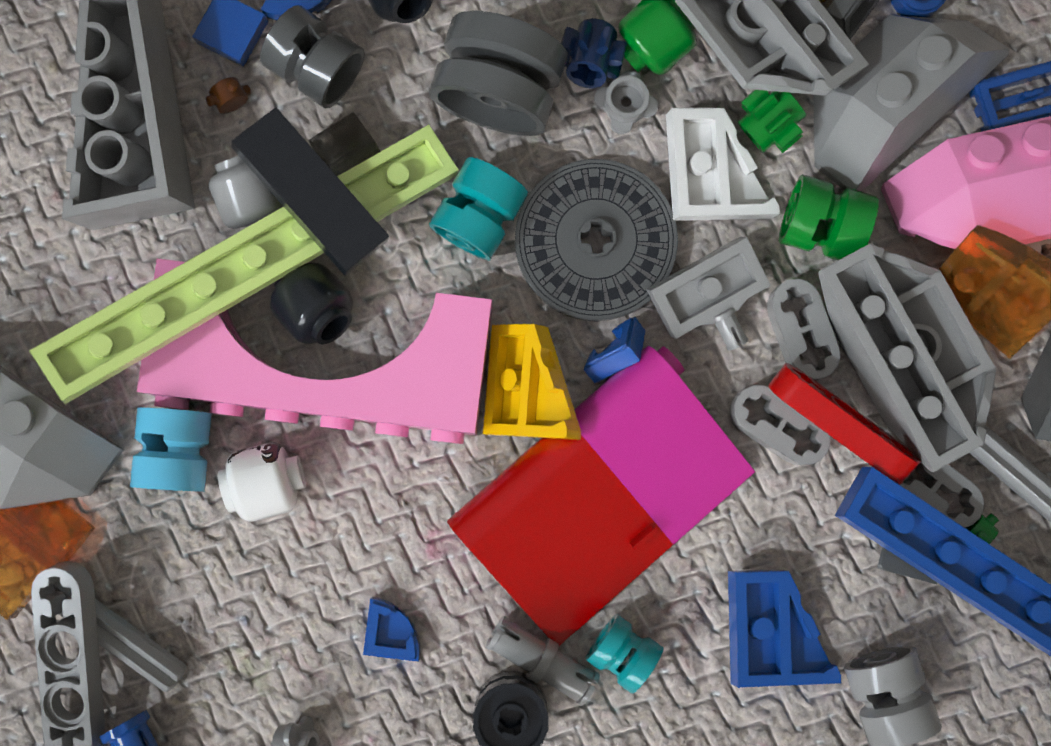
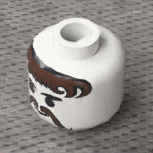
[218,442,306,522]

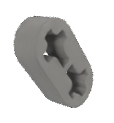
[767,279,840,381]
[730,385,830,465]
[899,445,984,528]

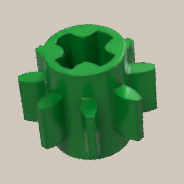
[737,90,807,153]

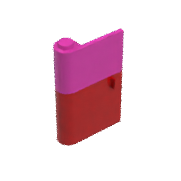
[447,345,755,646]

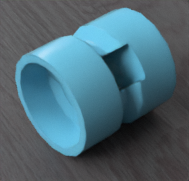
[130,407,212,492]

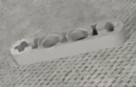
[31,561,106,746]

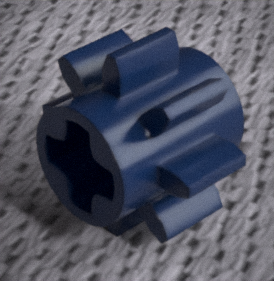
[561,18,627,88]

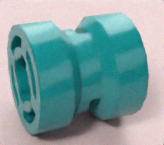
[585,614,664,694]

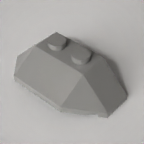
[675,0,869,96]
[813,15,1010,192]
[818,243,996,472]
[0,365,124,509]

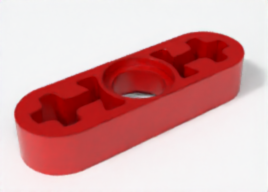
[768,363,920,484]

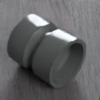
[260,5,365,108]

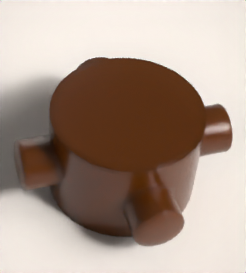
[206,77,251,114]

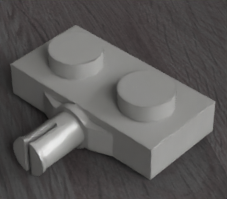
[646,236,771,351]

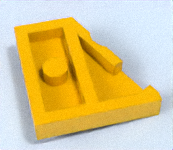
[483,324,581,440]

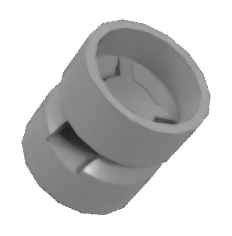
[844,646,942,746]

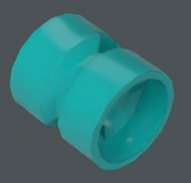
[429,157,528,261]

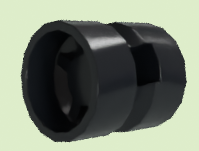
[473,671,548,746]

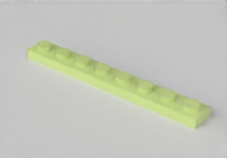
[29,124,459,404]

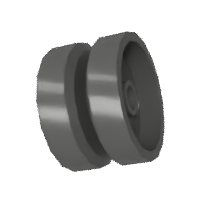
[429,10,568,136]

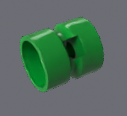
[779,174,879,260]

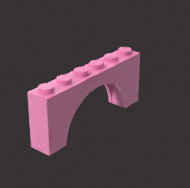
[137,258,493,444]

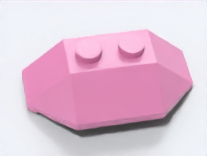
[881,116,1051,255]

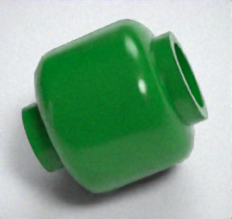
[618,0,697,75]

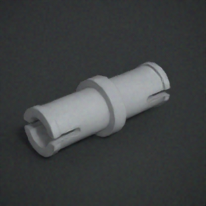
[485,616,600,706]

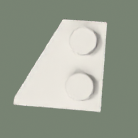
[666,108,780,221]

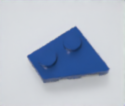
[728,570,841,688]

